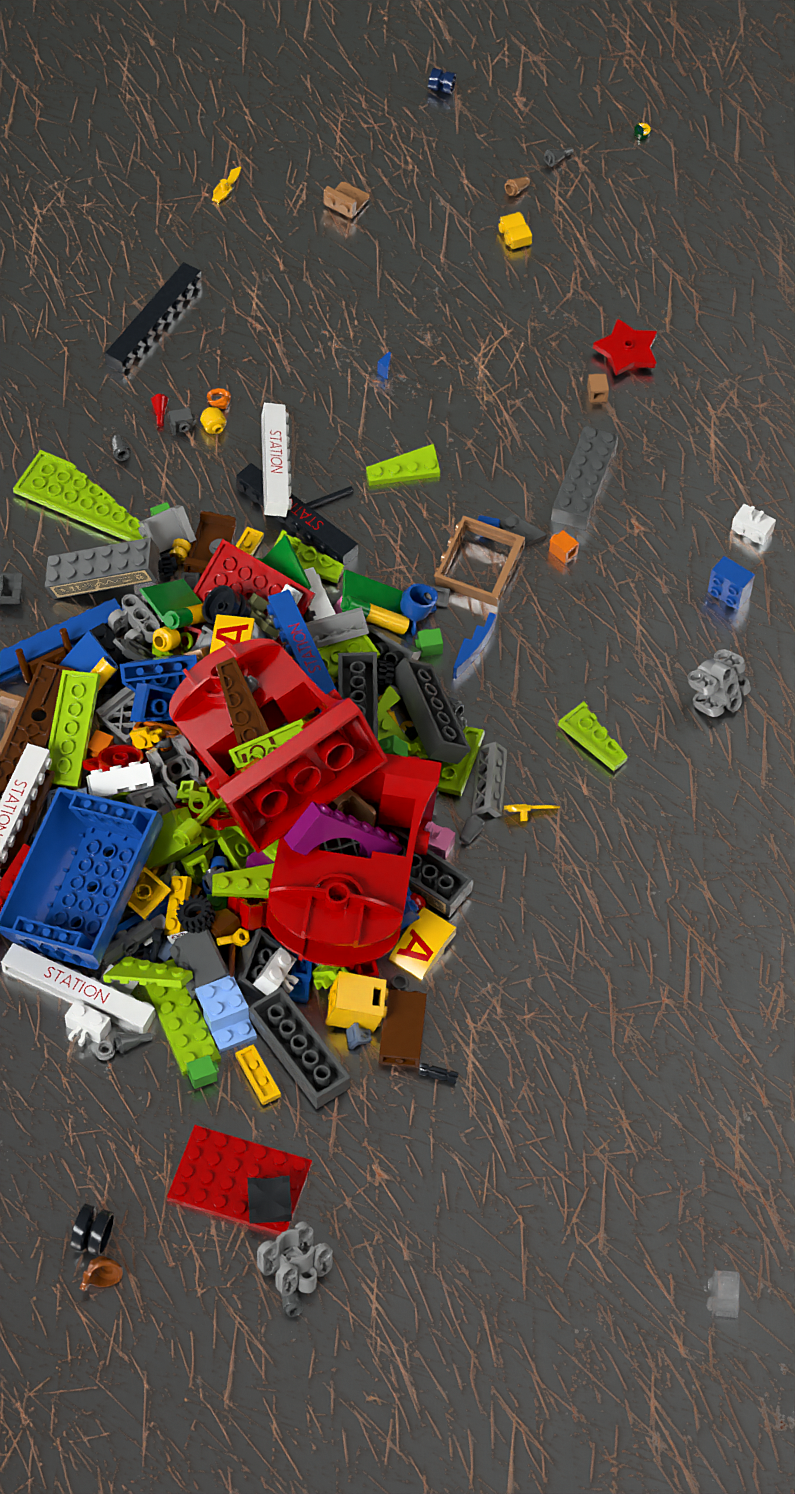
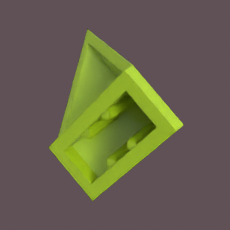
[180,841,215,885]

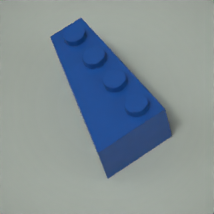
[130,683,176,722]

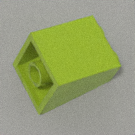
[146,807,202,869]

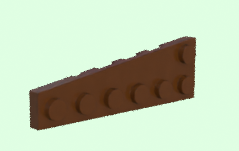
[216,657,276,763]

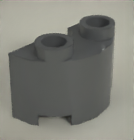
[0,573,23,605]

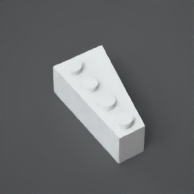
[304,567,336,640]

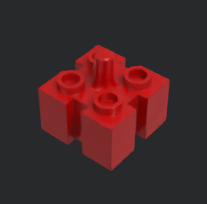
[227,897,268,931]

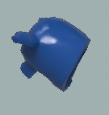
[400,584,438,636]

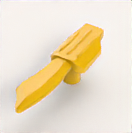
[212,167,241,203]
[504,804,560,821]

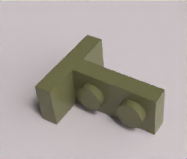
[249,593,280,638]

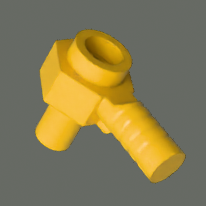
[217,928,250,947]

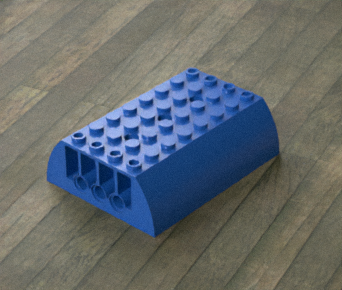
[0,787,164,970]

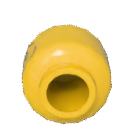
[200,407,227,434]
[153,626,181,652]

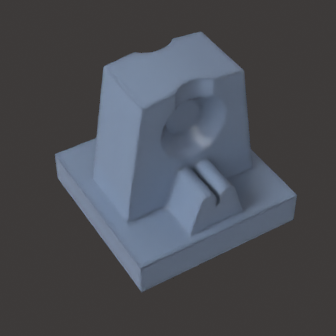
[346,1023,372,1049]

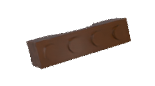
[190,882,242,941]

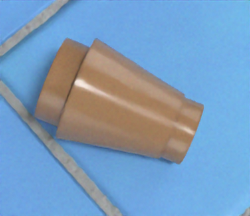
[504,176,530,196]

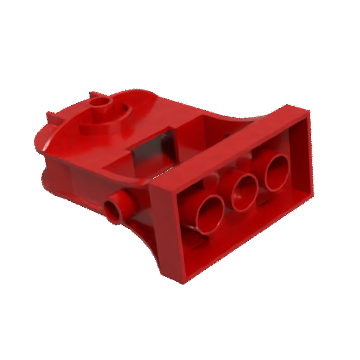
[169,638,388,853]
[266,753,442,970]

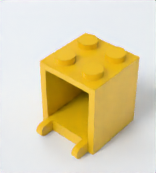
[325,971,389,1033]

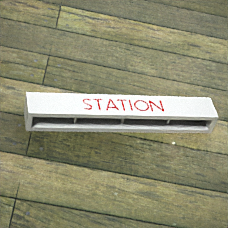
[261,403,292,517]
[0,744,52,870]
[1,943,155,1035]

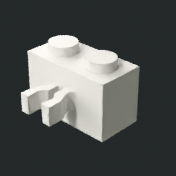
[731,504,776,545]
[253,947,299,995]
[65,1000,112,1046]

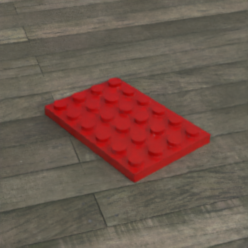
[193,539,316,649]
[167,1125,312,1235]

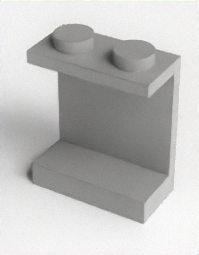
[138,505,196,556]

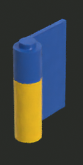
[51,631,119,691]

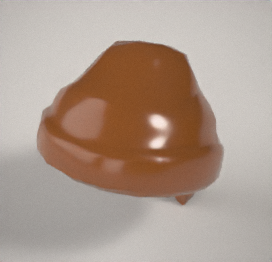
[80,1255,123,1291]

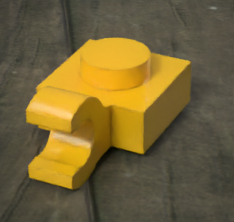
[129,726,165,749]

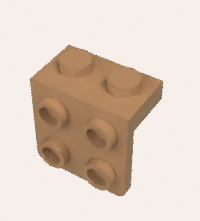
[324,182,370,218]
[331,789,376,827]

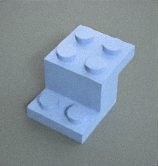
[195,975,257,1053]

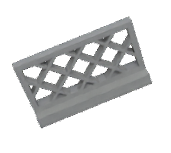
[95,687,137,743]

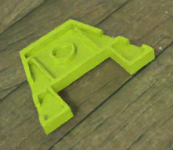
[378,685,423,745]
[199,826,255,870]

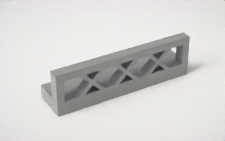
[305,607,369,648]
[472,741,507,818]

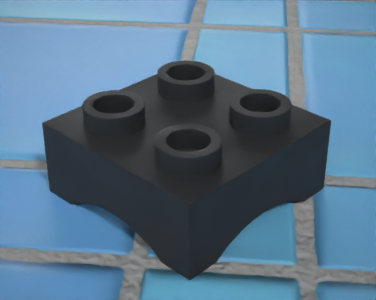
[247,1175,292,1223]

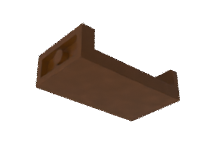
[184,511,237,577]
[379,989,427,1068]

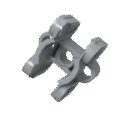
[108,594,166,649]
[687,649,751,717]
[145,734,207,803]
[257,1221,333,1296]

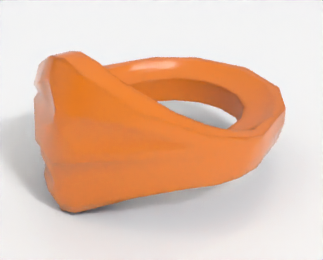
[207,388,231,410]

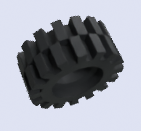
[377,659,394,695]
[176,895,216,934]

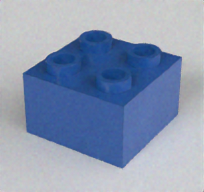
[708,556,755,610]

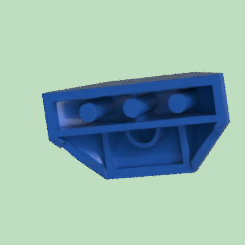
[120,654,197,692]

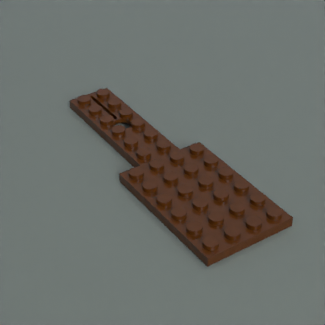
[0,660,76,873]

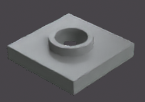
[126,783,176,816]

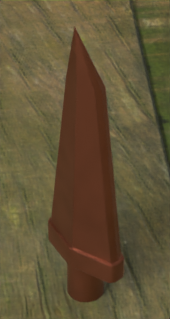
[227,943,237,977]

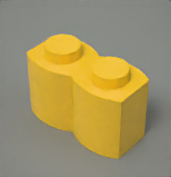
[498,212,532,249]

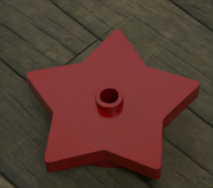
[593,319,657,375]
[83,744,151,772]

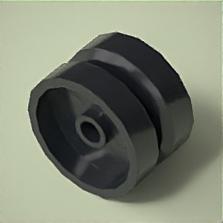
[202,585,251,626]
[70,1204,115,1256]

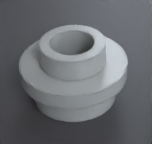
[95,1040,115,1060]

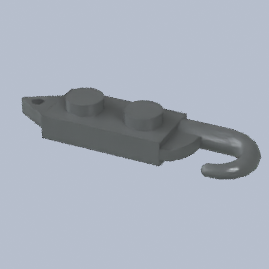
[113,637,156,661]

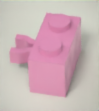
[423,821,456,860]

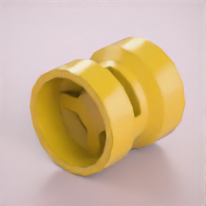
[169,538,191,564]

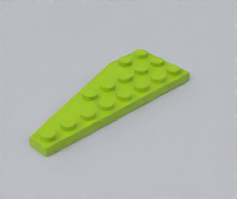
[13,450,145,542]

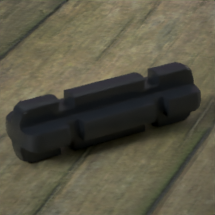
[419,1063,459,1084]

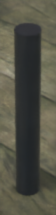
[305,486,354,509]

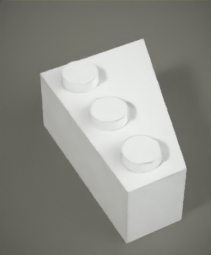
[86,761,154,798]

